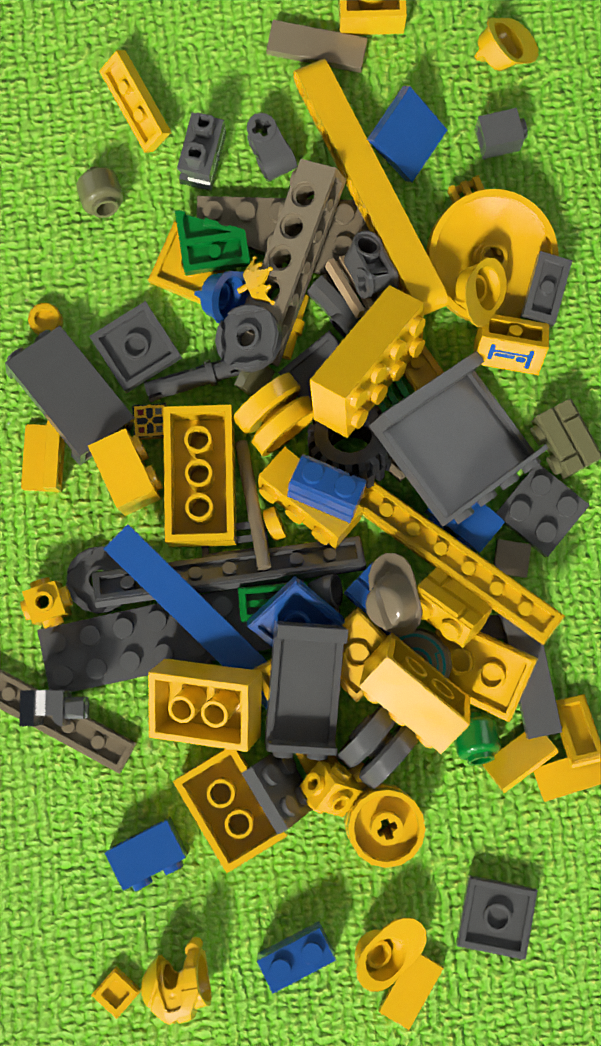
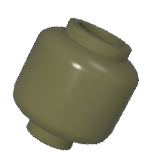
[76,167,123,218]

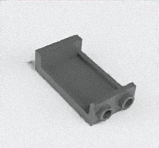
[5,326,135,466]
[264,621,348,760]

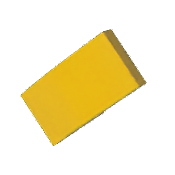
[534,757,601,802]

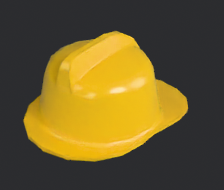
[475,17,538,71]
[454,258,507,327]
[354,917,427,992]

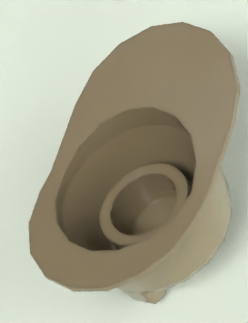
[365,553,422,635]

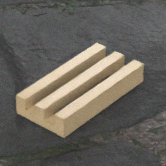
[325,255,381,319]

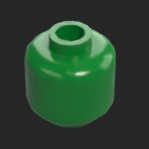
[454,712,501,765]

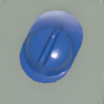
[194,271,250,324]

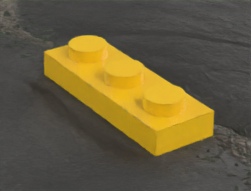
[99,50,172,153]

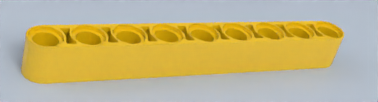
[293,59,449,315]

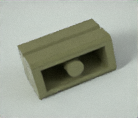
[530,399,601,480]

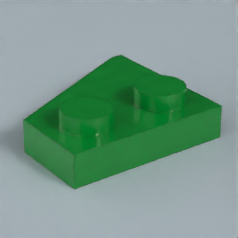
[175,210,250,276]

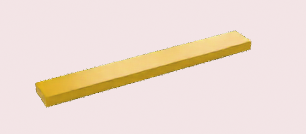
[359,481,565,646]

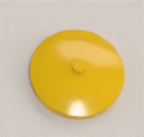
[426,189,559,322]

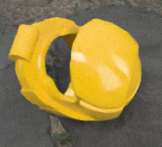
[141,937,212,1025]

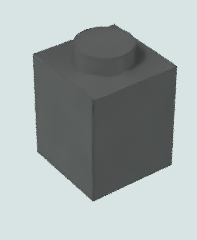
[474,108,528,160]

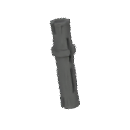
[144,359,240,402]

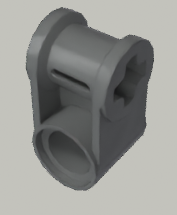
[247,113,298,182]
[344,231,399,298]

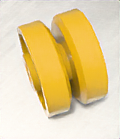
[232,373,313,457]
[344,783,426,868]

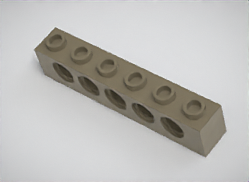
[241,159,346,367]

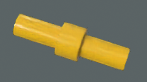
[282,295,309,360]

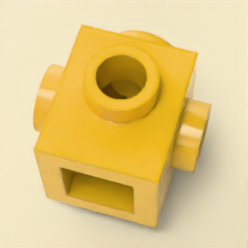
[20,577,73,629]
[299,760,364,817]

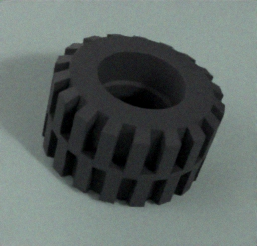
[307,405,393,489]

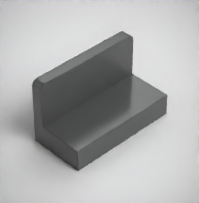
[520,251,572,329]

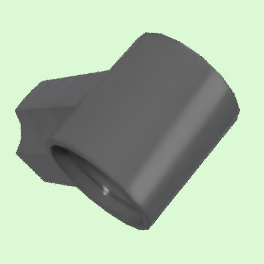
[307,272,365,338]

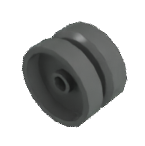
[336,705,419,790]

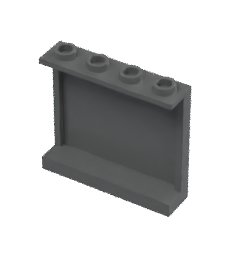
[369,351,549,526]

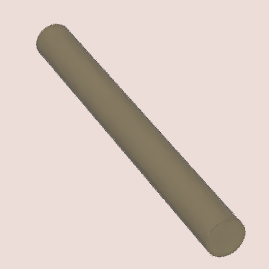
[235,440,271,570]

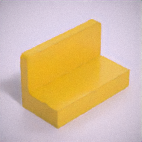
[21,420,65,492]

